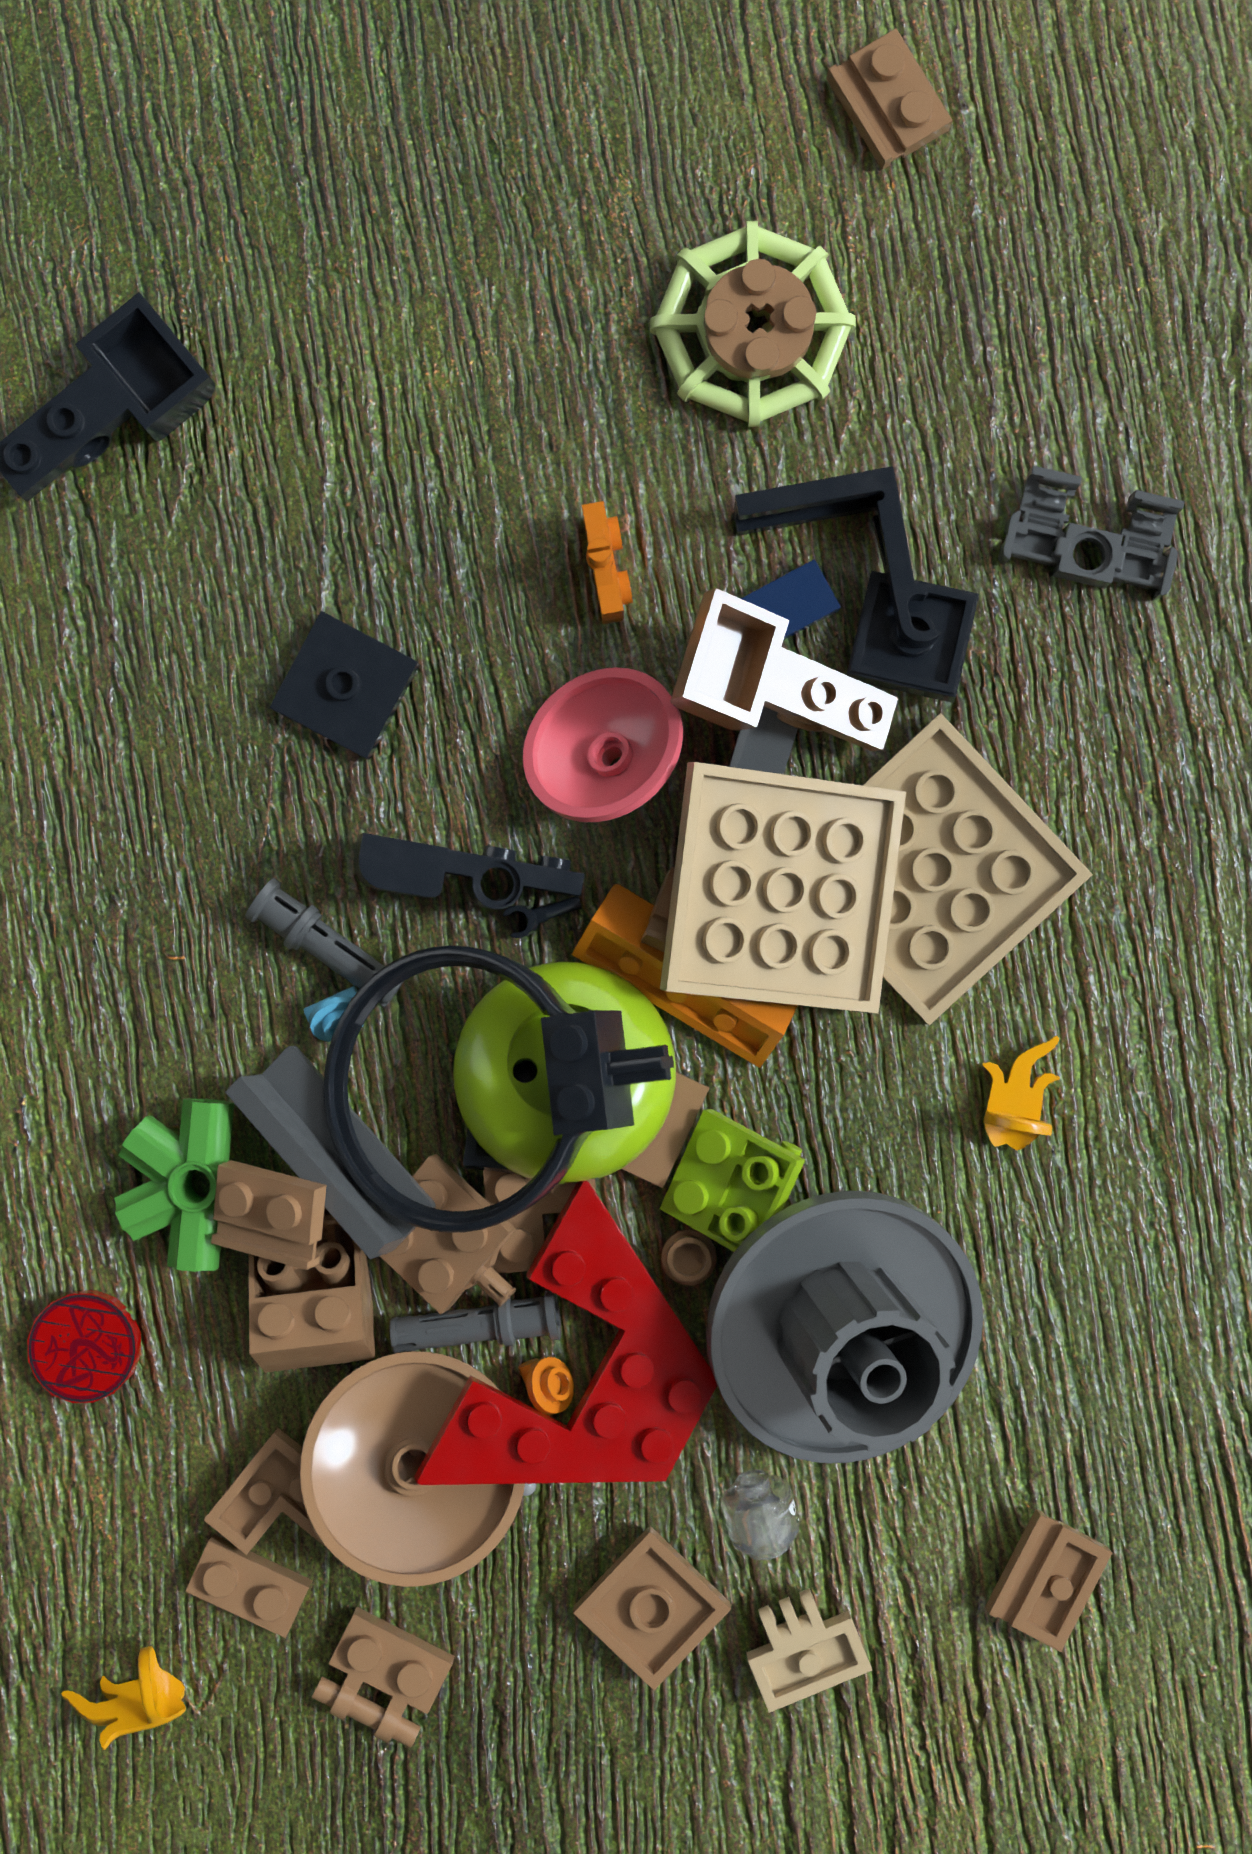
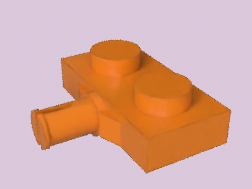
[582,501,633,624]

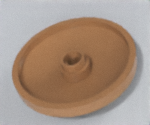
[299,1351,525,1587]

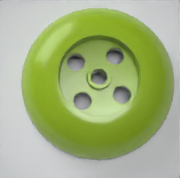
[453,962,676,1184]

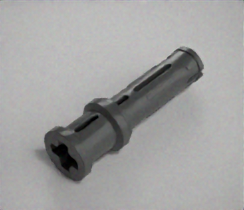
[245,878,404,1008]
[390,1290,562,1354]

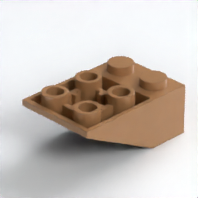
[248,1208,375,1373]

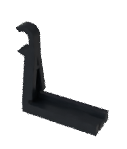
[733,466,941,648]

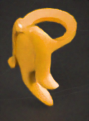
[982,1036,1060,1151]
[61,1646,186,1750]

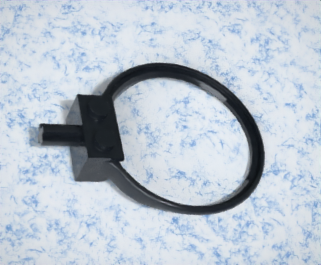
[324,945,674,1233]

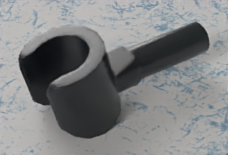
[503,896,582,938]

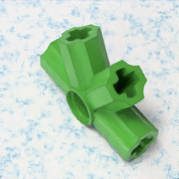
[114,1098,235,1272]

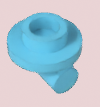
[304,986,364,1042]

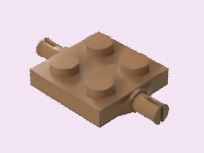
[380,1154,516,1314]

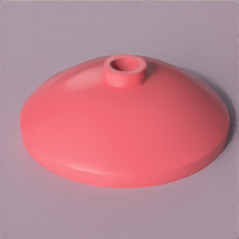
[523,667,683,822]

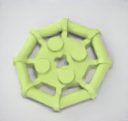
[650,221,856,427]

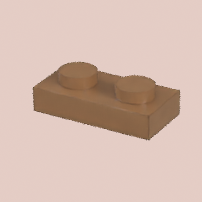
[185,1534,313,1638]

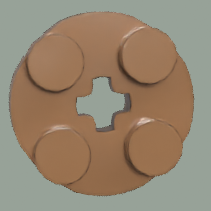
[704,259,817,379]

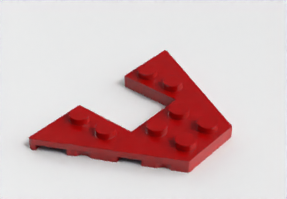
[414,1180,717,1485]

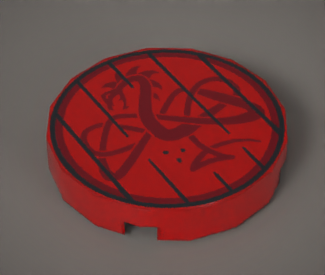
[27,1290,141,1403]

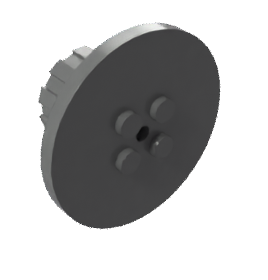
[706,1191,983,1463]

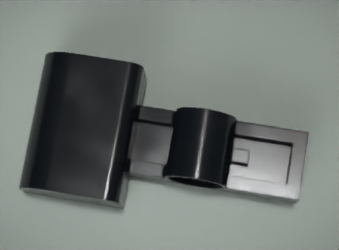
[0,292,216,502]
[353,833,585,909]

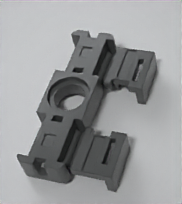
[998,466,1185,600]

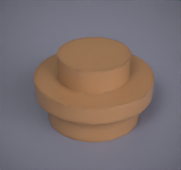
[661,1229,717,1285]

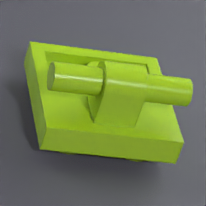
[660,1109,805,1252]

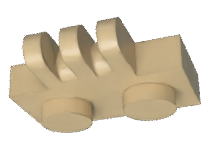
[746,1588,872,1713]

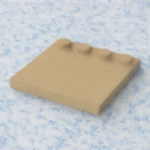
[863,713,1093,1026]
[660,762,906,1013]

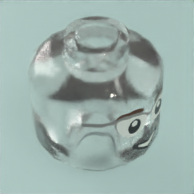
[721,1469,800,1560]

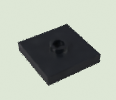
[846,570,979,703]
[270,611,420,760]

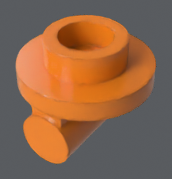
[518,1357,574,1416]

